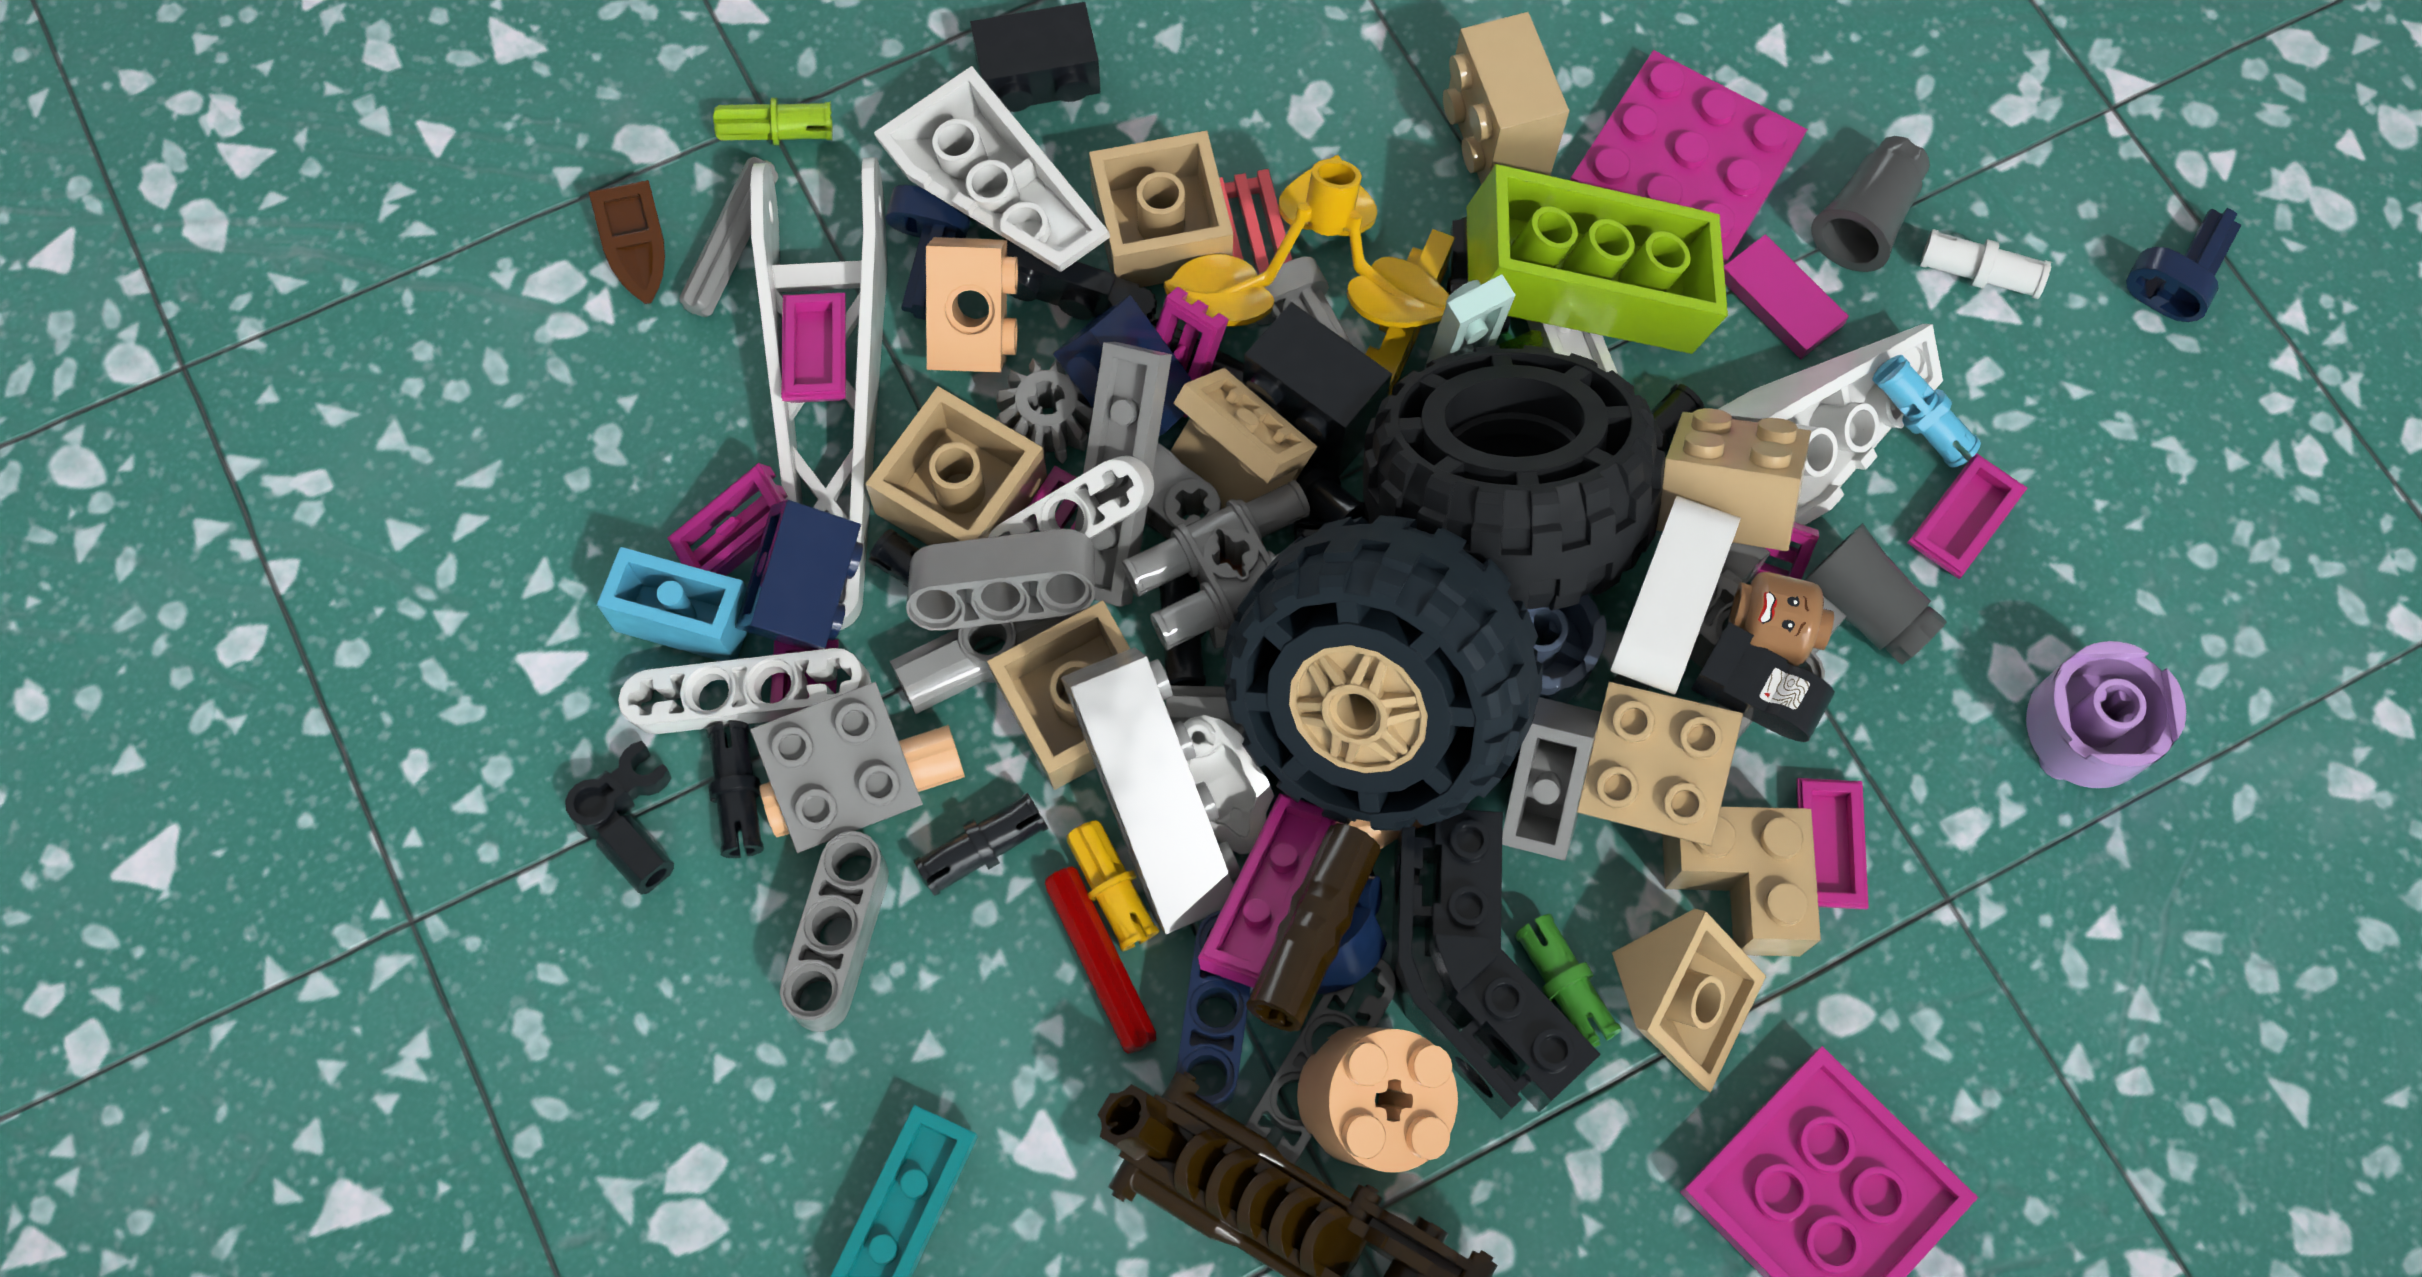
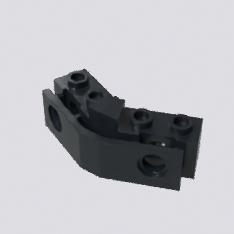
[1391,810,1601,1119]

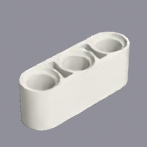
[1611,496,1741,695]

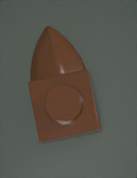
[589,180,665,304]

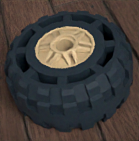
[1223,515,1543,830]

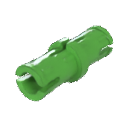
[1514,914,1622,1048]

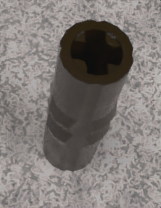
[1246,823,1381,1032]

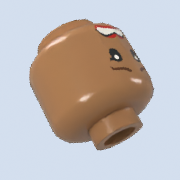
[1728,572,1834,666]

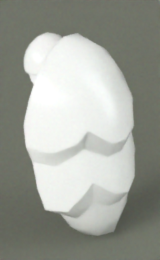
[1183,715,1274,854]

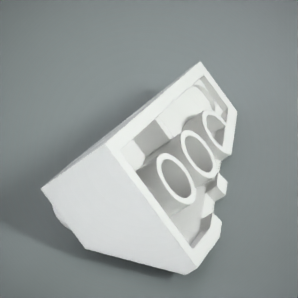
[874,66,1110,272]
[1718,324,1943,525]

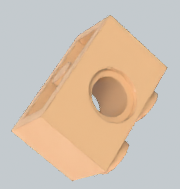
[926,237,1018,372]

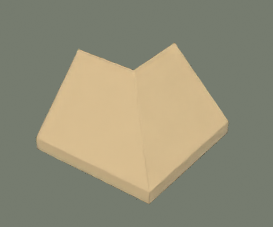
[1612,909,1766,1093]

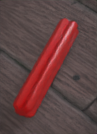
[1045,866,1156,1054]

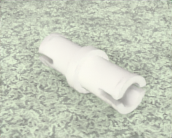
[1920,229,2052,299]

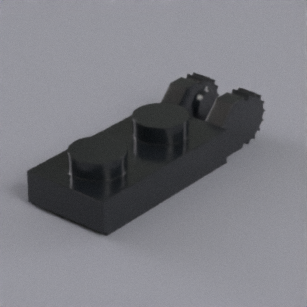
[1004,238,1157,322]

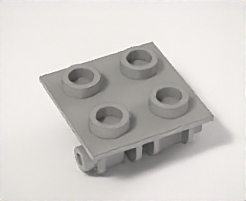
[750,681,923,853]

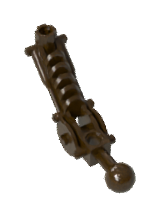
[1097,1072,1498,1277]

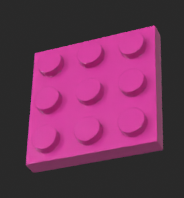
[1570,50,1808,266]
[1680,1046,1979,1277]

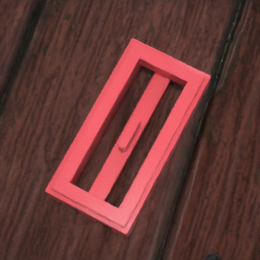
[1219,169,1292,275]

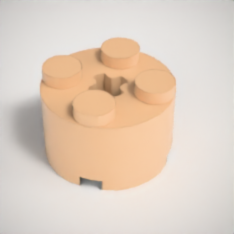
[1297,1026,1458,1173]

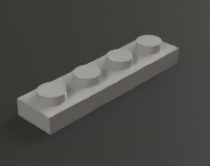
[1075,342,1172,607]

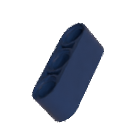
[1176,910,1251,1111]

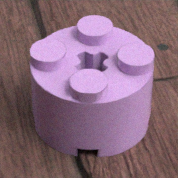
[2026,641,2186,788]

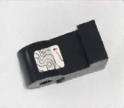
[1690,622,1835,742]

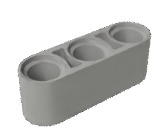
[906,529,1095,631]
[780,831,889,1032]

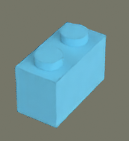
[597,547,747,661]

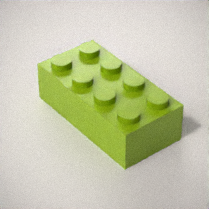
[1466,164,1728,354]

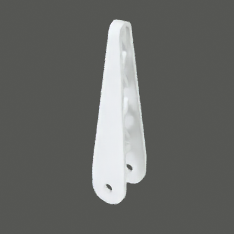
[750,157,887,630]

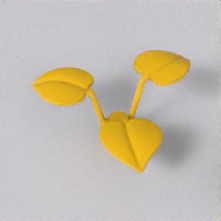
[1163,155,1450,328]

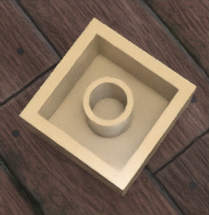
[1443,12,1569,185]
[1089,131,1233,287]
[865,386,1047,546]
[1656,408,1811,551]
[987,600,1130,790]

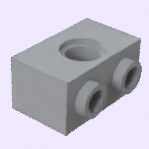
[1502,697,1601,861]

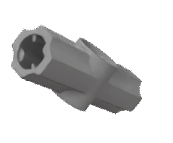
[890,614,1075,714]

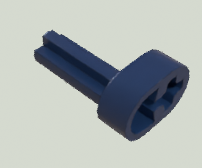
[885,185,971,320]
[2126,208,2241,322]

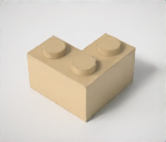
[1662,807,1821,957]

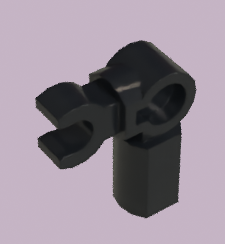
[565,741,674,895]

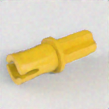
[1067,820,1160,952]

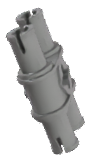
[1122,480,1310,650]

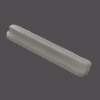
[679,157,778,317]

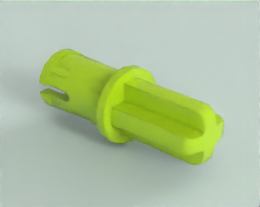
[713,98,833,146]

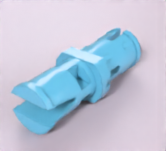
[1872,355,1981,468]

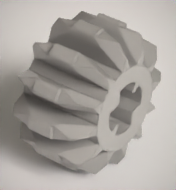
[996,358,1093,464]

